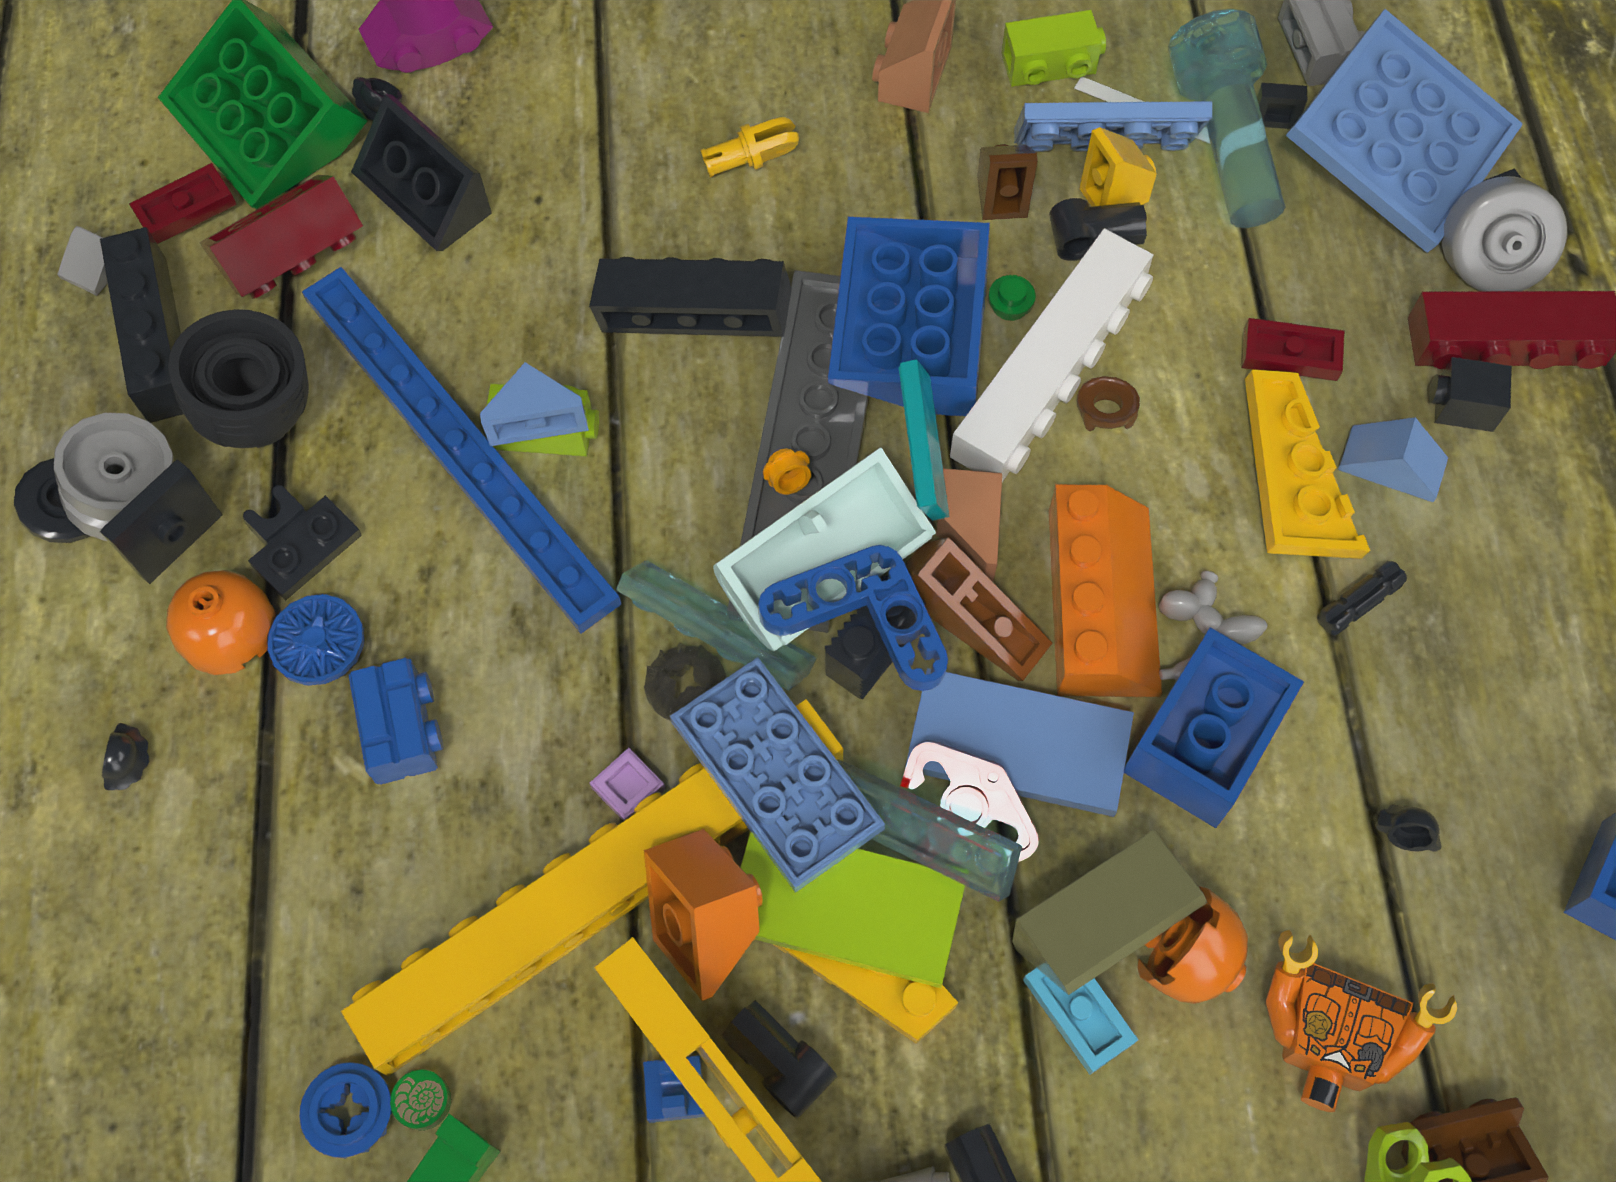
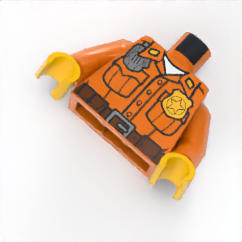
[1265,930,1457,1112]

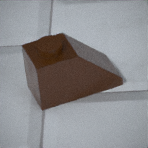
[977,144,1038,220]

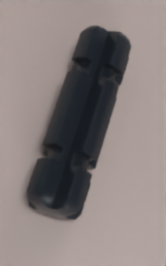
[1317,561,1407,635]

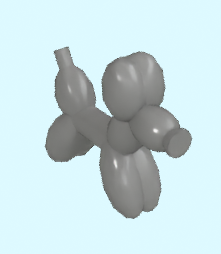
[1159,571,1268,680]

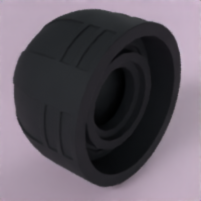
[168,309,309,448]

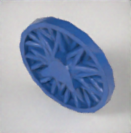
[267,594,364,686]

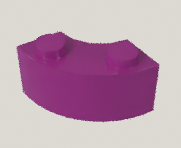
[358,0,493,73]

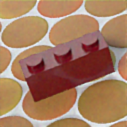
[199,174,363,299]

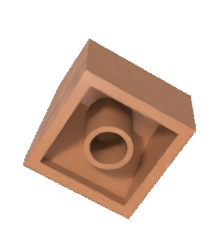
[872,0,956,113]

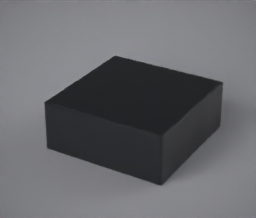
[1252,83,1308,129]

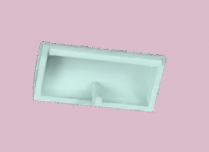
[713,447,936,651]

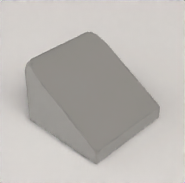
[57,226,108,296]

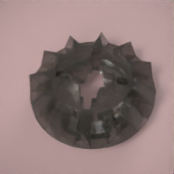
[644,642,726,721]

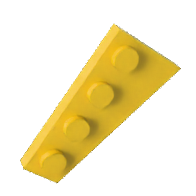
[1245,369,1371,559]

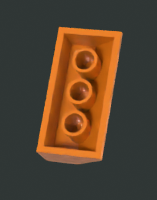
[1049,484,1162,697]

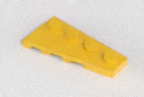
[772,944,958,1044]

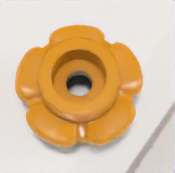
[763,448,811,495]

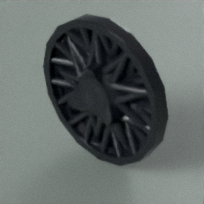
[14,458,90,543]

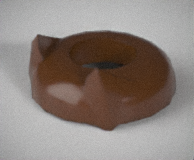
[1077,376,1140,432]

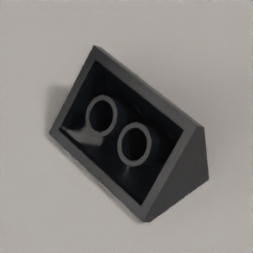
[351,94,492,251]

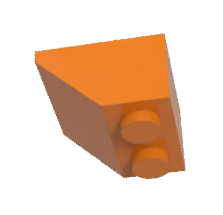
[644,829,763,1001]

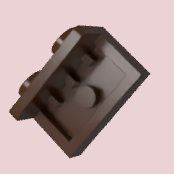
[1401,1097,1549,1182]

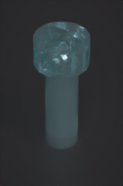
[1168,9,1286,228]

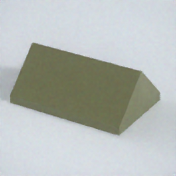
[1012,830,1207,995]

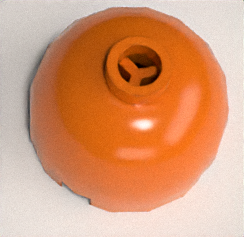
[166,570,276,675]
[1137,886,1248,1004]

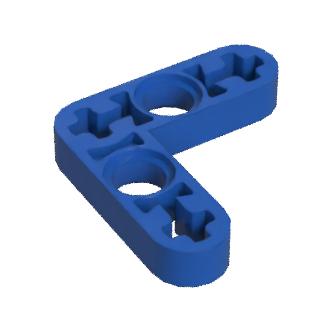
[758,545,948,691]

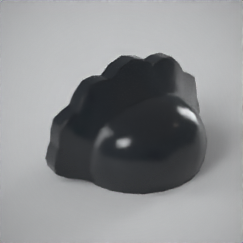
[352,77,402,120]
[102,723,150,791]
[1375,804,1442,852]

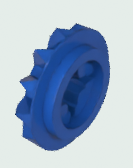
[300,1063,392,1159]

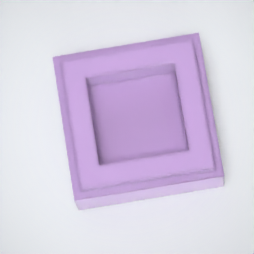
[590,748,666,821]

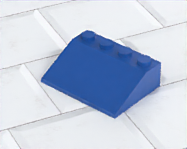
[828,217,990,416]

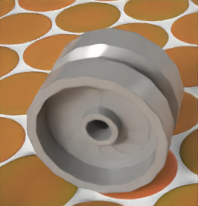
[54,413,173,541]

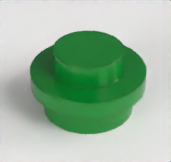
[988,275,1036,321]

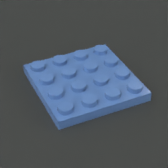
[1286,9,1523,253]

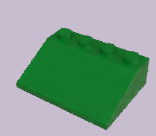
[158,0,368,210]

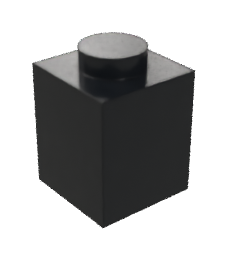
[1429,357,1512,432]

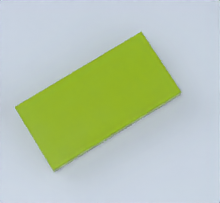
[740,832,967,988]

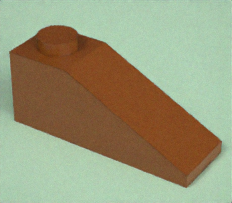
[905,537,1052,681]

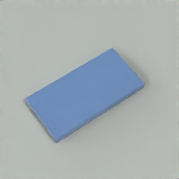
[1014,101,1212,152]
[670,657,885,893]
[905,668,1134,817]

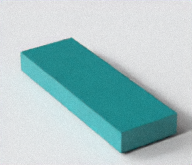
[899,359,950,521]

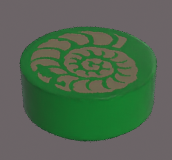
[390,1069,452,1131]

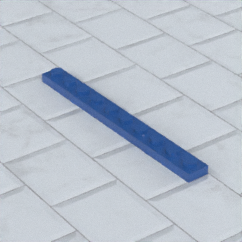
[302,267,621,634]

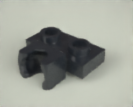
[243,485,362,601]

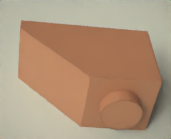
[936,468,1002,582]

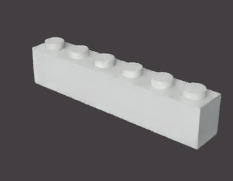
[950,228,1153,482]

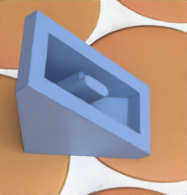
[480,362,589,446]
[1338,417,1448,502]

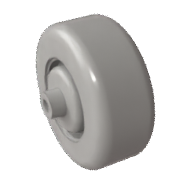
[1442,176,1567,291]

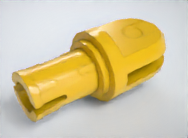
[700,117,799,178]

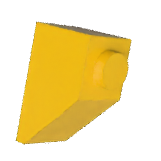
[1079,127,1157,207]

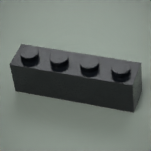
[100,227,183,423]
[589,257,792,337]

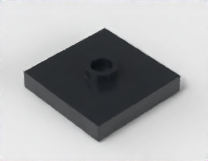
[100,459,223,584]

